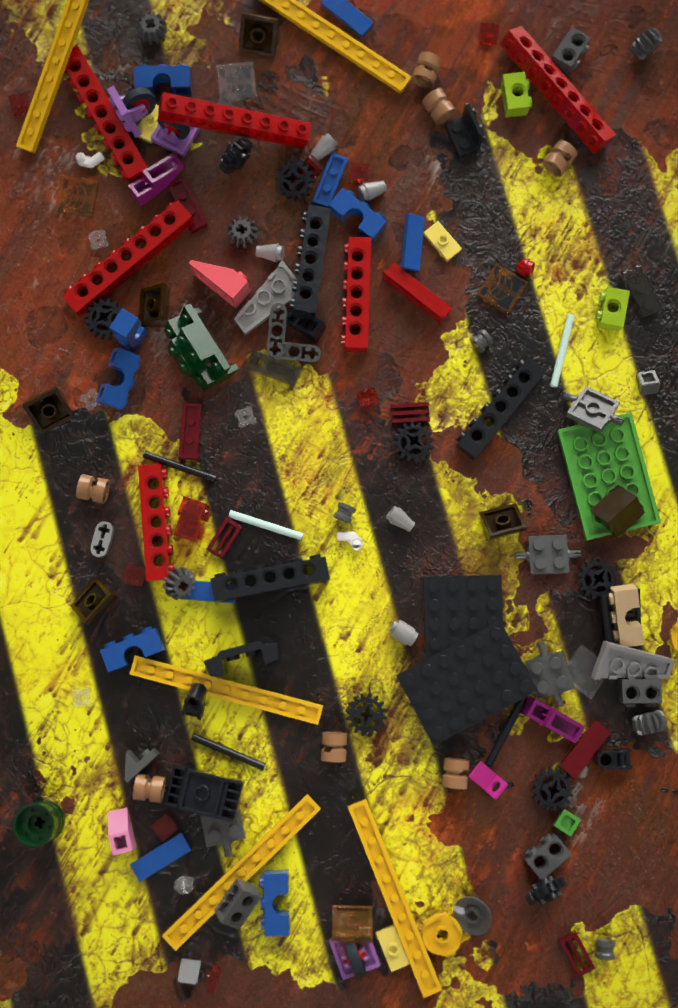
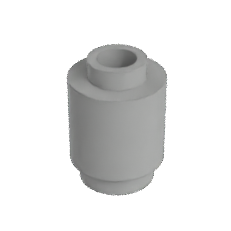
[388,619,419,647]

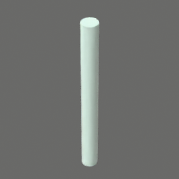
[550,314,575,388]
[229,510,304,540]

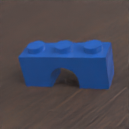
[134,64,192,96]
[329,188,387,244]
[109,308,148,352]
[96,347,140,410]
[100,626,166,672]
[260,869,290,936]

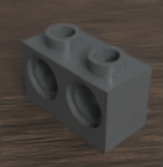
[551,27,591,76]
[617,679,662,707]
[523,832,572,880]
[214,878,261,929]

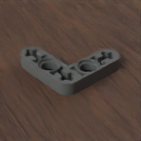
[267,303,321,362]

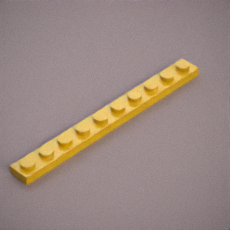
[16,0,90,154]
[259,0,411,94]
[130,655,323,725]
[162,794,321,951]
[348,799,442,998]

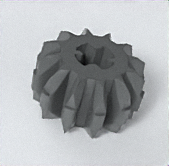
[136,11,168,45]
[630,27,663,60]
[226,216,258,249]
[162,567,197,600]
[632,710,667,735]

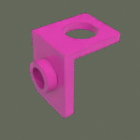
[469,761,508,800]

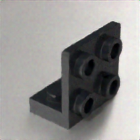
[444,102,485,159]

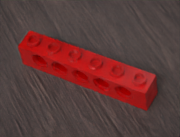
[341,237,371,353]
[138,464,175,582]

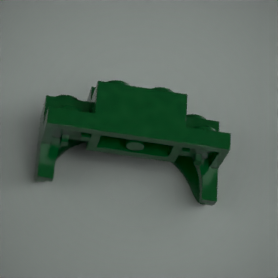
[165,303,239,392]

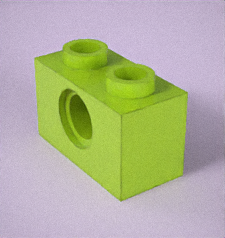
[500,72,532,117]
[595,287,630,332]

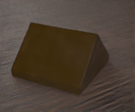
[238,13,279,58]
[138,283,170,328]
[22,386,75,434]
[590,485,645,539]
[479,503,528,541]
[70,577,119,626]

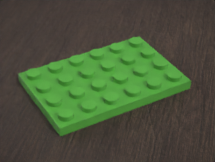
[557,413,661,541]

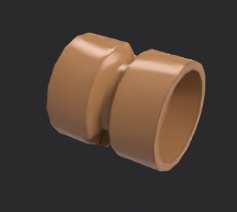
[411,52,442,88]
[422,88,456,125]
[542,140,578,177]
[76,474,110,504]
[321,732,347,762]
[442,757,470,789]
[133,773,166,803]

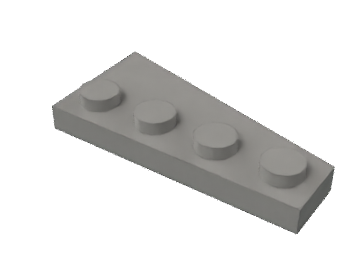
[234,260,297,335]
[591,641,675,680]

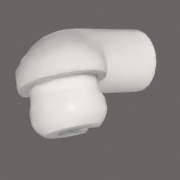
[76,151,105,168]
[337,531,363,550]

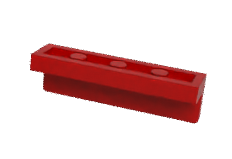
[382,262,452,324]

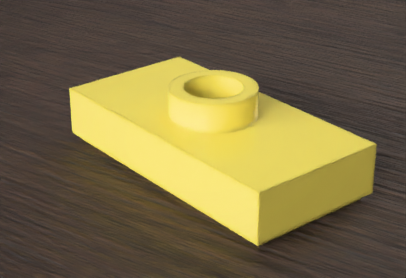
[138,104,159,144]
[423,221,462,262]
[376,924,410,972]

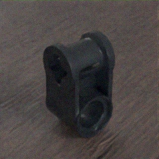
[182,683,207,720]
[593,748,633,770]

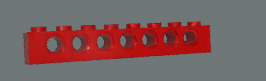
[499,26,616,153]
[64,45,148,184]
[158,92,311,149]
[62,200,195,318]

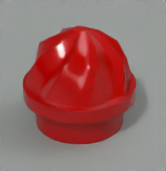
[516,258,535,277]

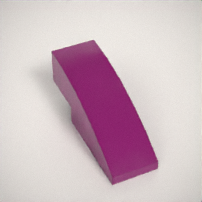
[128,153,184,207]
[520,696,585,744]

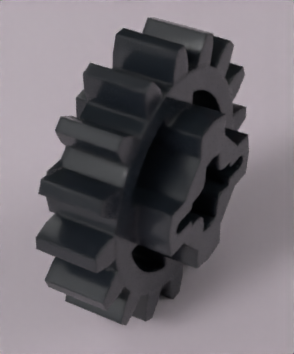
[219,137,253,175]
[275,158,316,201]
[85,298,123,340]
[393,421,435,463]
[575,558,619,600]
[345,693,388,736]
[530,767,574,811]
[525,876,567,906]

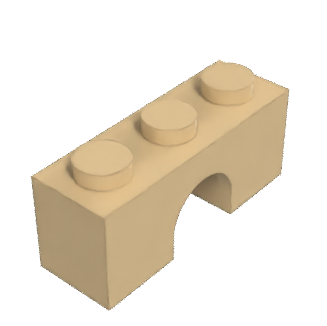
[608,584,644,647]

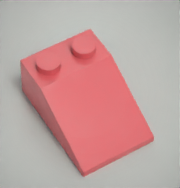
[189,260,250,309]

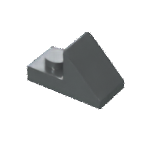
[125,748,160,783]

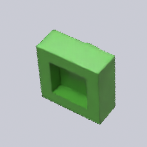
[553,809,581,836]

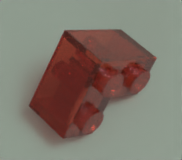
[174,496,212,544]

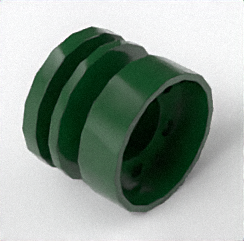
[13,800,65,847]

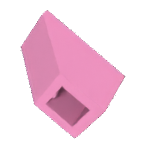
[108,807,136,855]

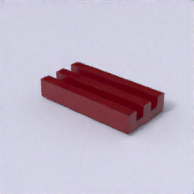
[391,402,430,424]
[206,517,243,560]
[557,930,595,978]

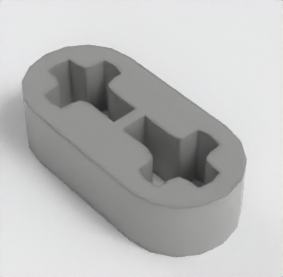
[90,521,114,558]

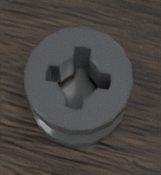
[470,329,494,353]
[333,502,356,524]
[595,938,616,960]

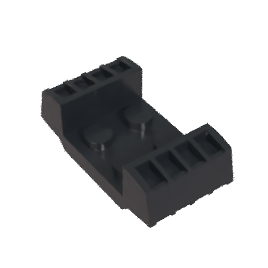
[204,641,280,676]
[164,765,245,823]

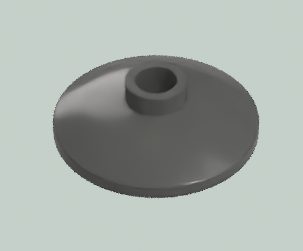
[453,896,492,935]

